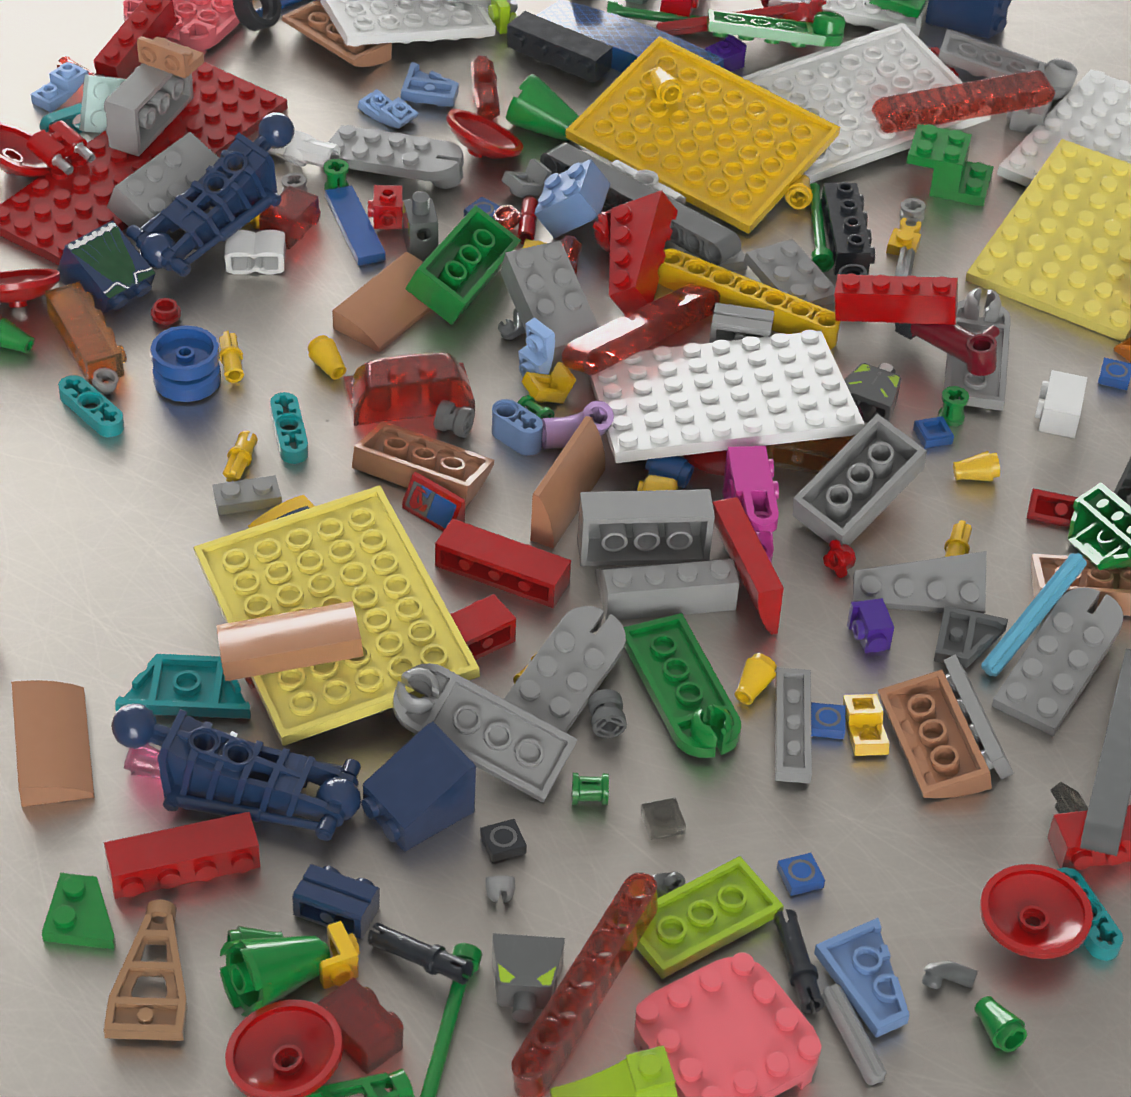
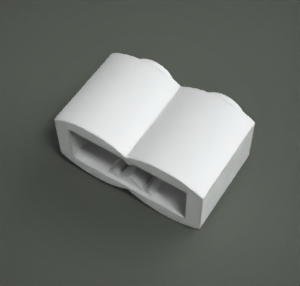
[225,230,286,274]

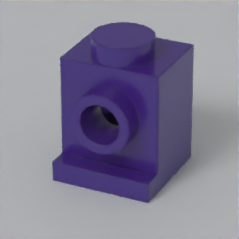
[705,34,747,72]
[847,598,894,653]

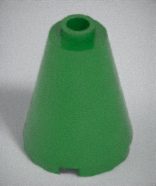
[506,74,579,142]
[220,936,331,1017]

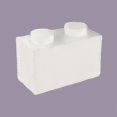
[1035,370,1088,439]

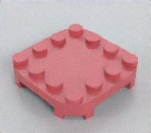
[123,0,240,54]
[634,953,822,1097]

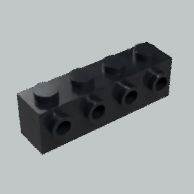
[507,11,613,83]
[821,182,875,275]

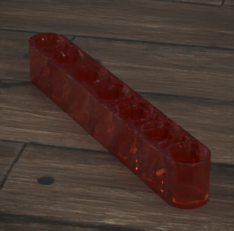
[872,70,1055,133]
[562,283,720,375]
[511,872,658,1097]

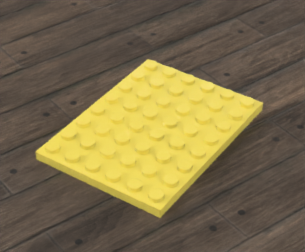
[965,139,1131,342]
[194,485,480,746]

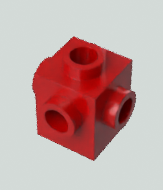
[368,185,403,230]

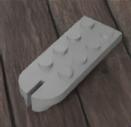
[938,29,1077,100]
[328,125,464,189]
[942,287,1011,411]
[992,588,1123,736]
[504,606,626,733]
[393,663,578,803]

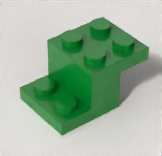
[907,124,994,207]

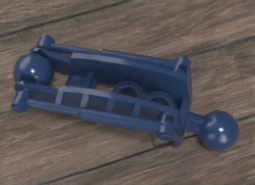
[126,112,295,277]
[111,703,361,841]

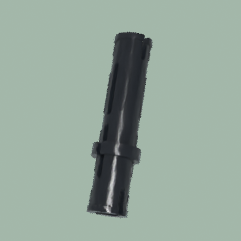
[773,909,825,1014]
[367,922,474,985]

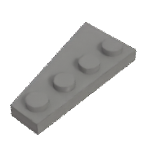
[852,551,987,614]

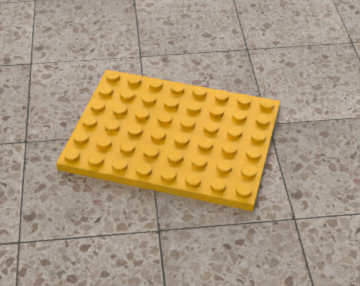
[566,36,840,234]

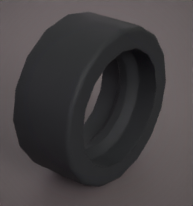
[233,0,282,31]

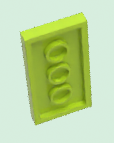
[619,856,784,979]

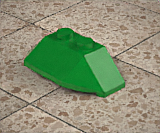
[1068,482,1131,570]

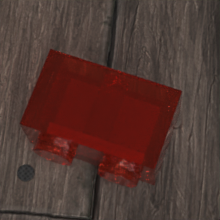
[259,186,321,250]
[317,977,404,1075]

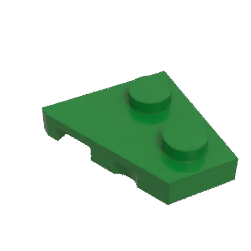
[42,872,116,950]

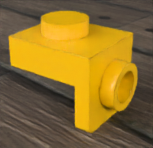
[521,362,576,404]
[320,921,360,989]

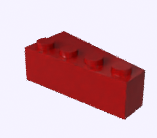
[609,190,678,316]

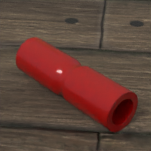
[517,197,538,245]

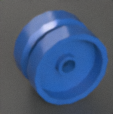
[150,325,221,402]

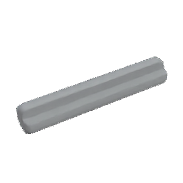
[822,984,886,1085]

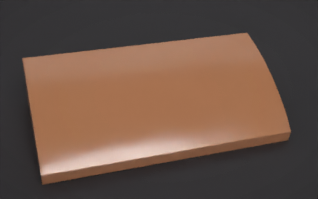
[282,0,392,67]
[332,252,431,352]
[530,416,606,549]
[352,421,495,507]
[1031,554,1131,616]
[216,601,363,681]
[878,669,992,798]
[11,680,95,807]

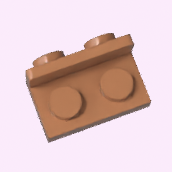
[137,36,204,79]

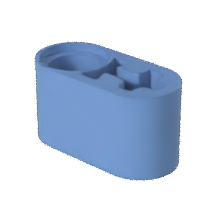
[491,399,543,456]

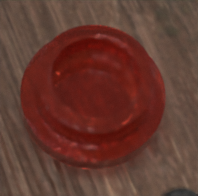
[493,205,521,231]

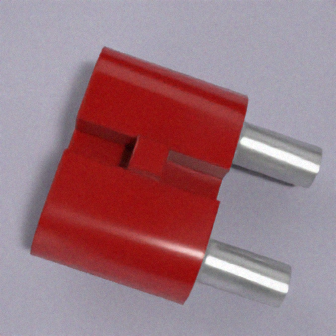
[27,120,96,175]

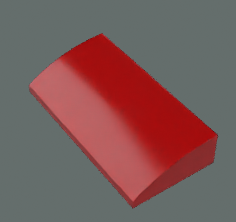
[713,497,784,635]

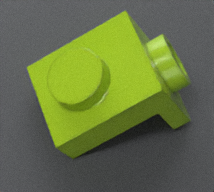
[488,0,518,34]

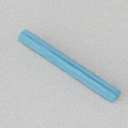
[981,553,1087,677]

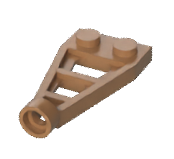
[104,900,187,1041]

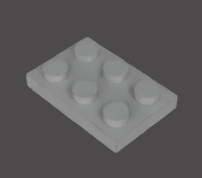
[744,239,835,306]

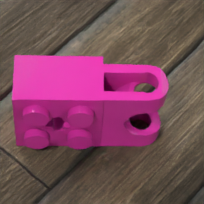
[722,446,779,564]

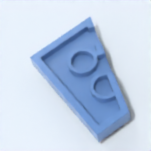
[814,918,910,1038]

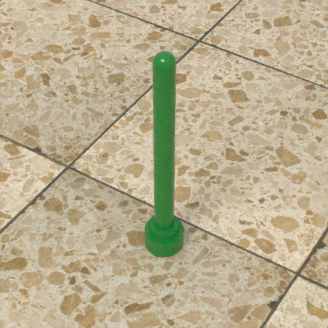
[607,0,702,22]
[810,182,834,272]
[420,943,483,1097]

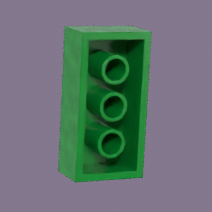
[405,205,521,325]

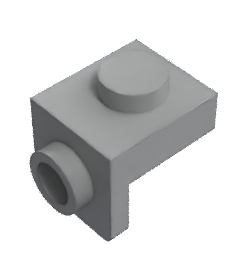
[502,159,552,198]

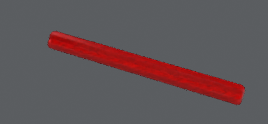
[656,2,805,36]

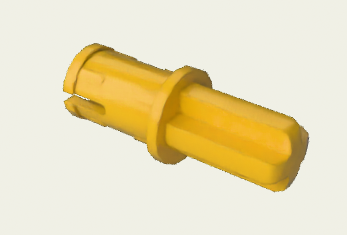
[219,331,244,383]
[222,430,258,482]
[944,520,972,557]

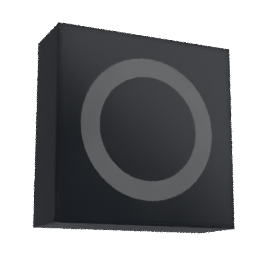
[480,819,527,863]

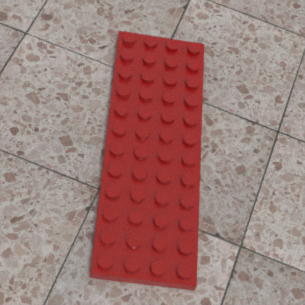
[0,62,288,266]

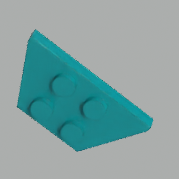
[115,654,251,719]

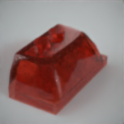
[343,352,475,426]

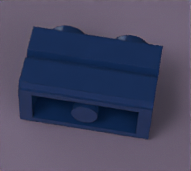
[292,864,380,939]

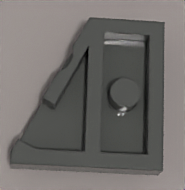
[934,605,1008,668]

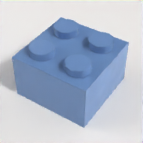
[534,159,610,238]

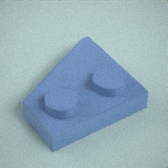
[401,62,459,107]

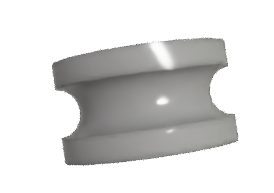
[281,173,307,198]
[900,198,926,223]

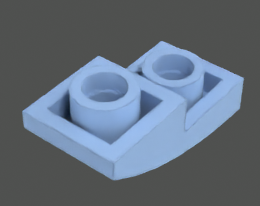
[30,62,88,113]
[357,89,418,128]
[518,317,555,377]

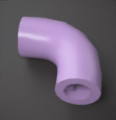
[541,400,614,449]

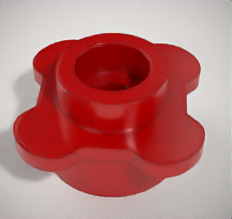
[823,539,856,578]

